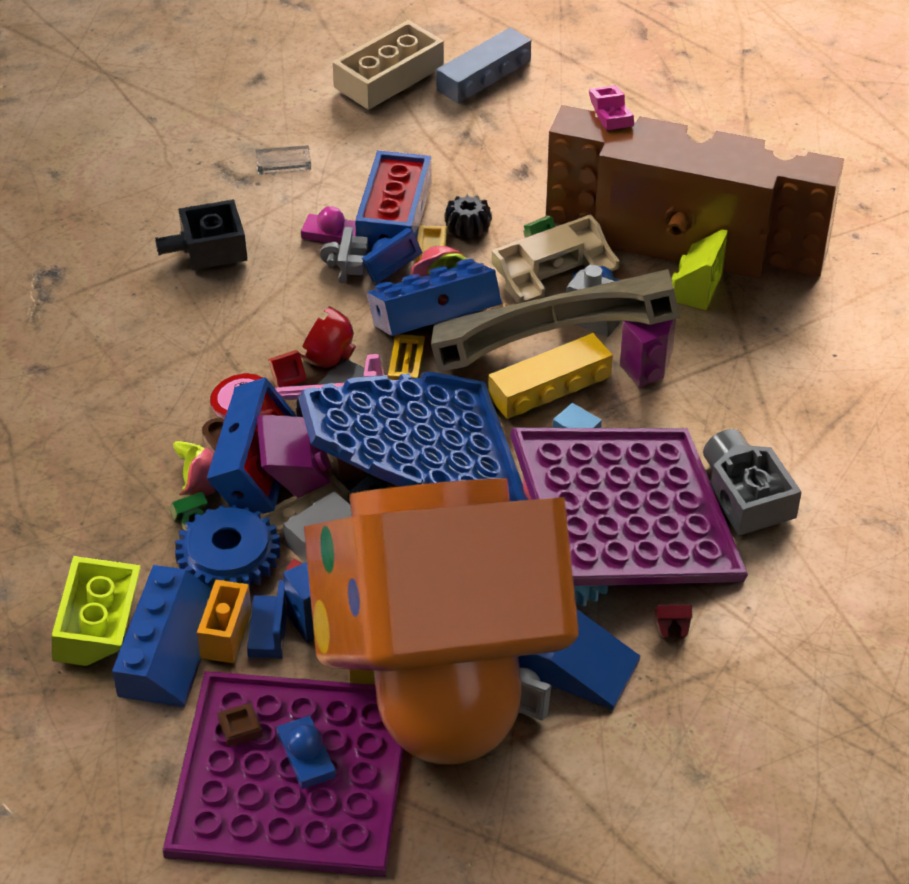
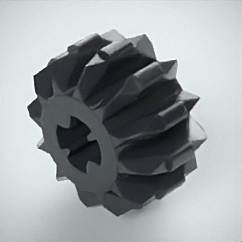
[444,194,492,239]

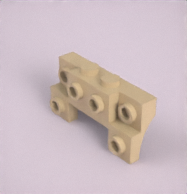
[491,214,620,303]

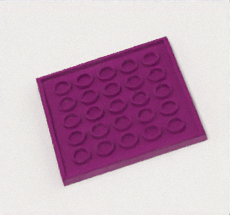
[510,428,748,586]
[162,671,404,877]

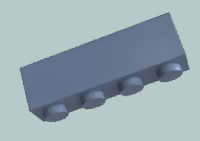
[436,27,532,104]

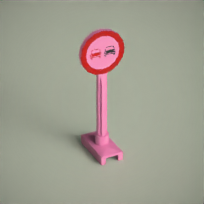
[210,354,385,419]

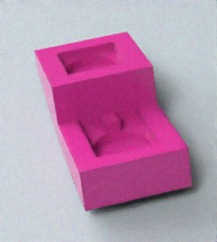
[589,85,634,130]

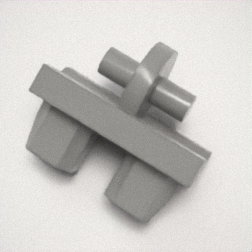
[320,227,368,283]

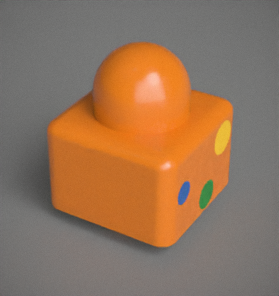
[304,478,579,765]

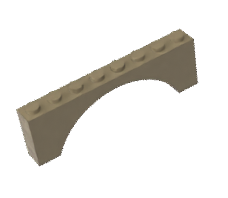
[431,269,680,373]

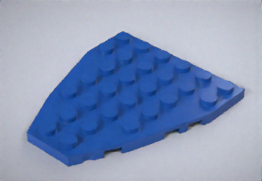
[298,372,528,502]

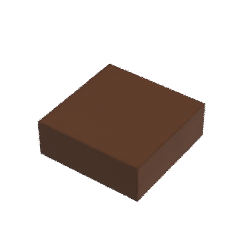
[217,702,262,747]

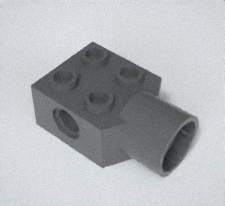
[703,429,802,535]

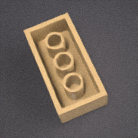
[332,20,444,110]

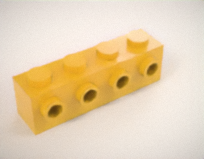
[488,333,613,419]

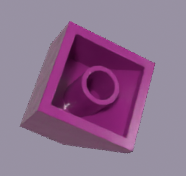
[620,305,678,387]
[257,415,331,498]

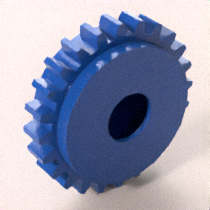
[175,505,281,590]

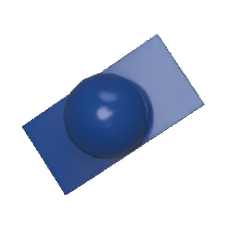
[362,227,422,284]
[276,715,336,789]

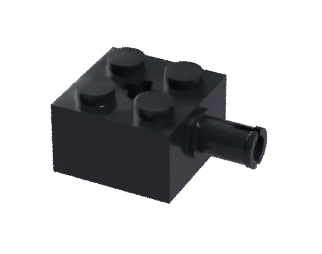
[155,199,248,271]

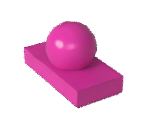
[301,206,356,245]

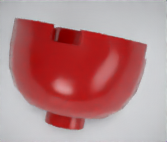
[300,306,356,368]

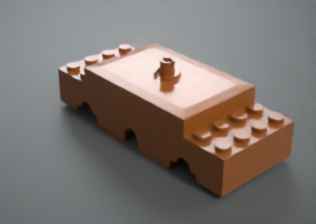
[546,105,844,279]

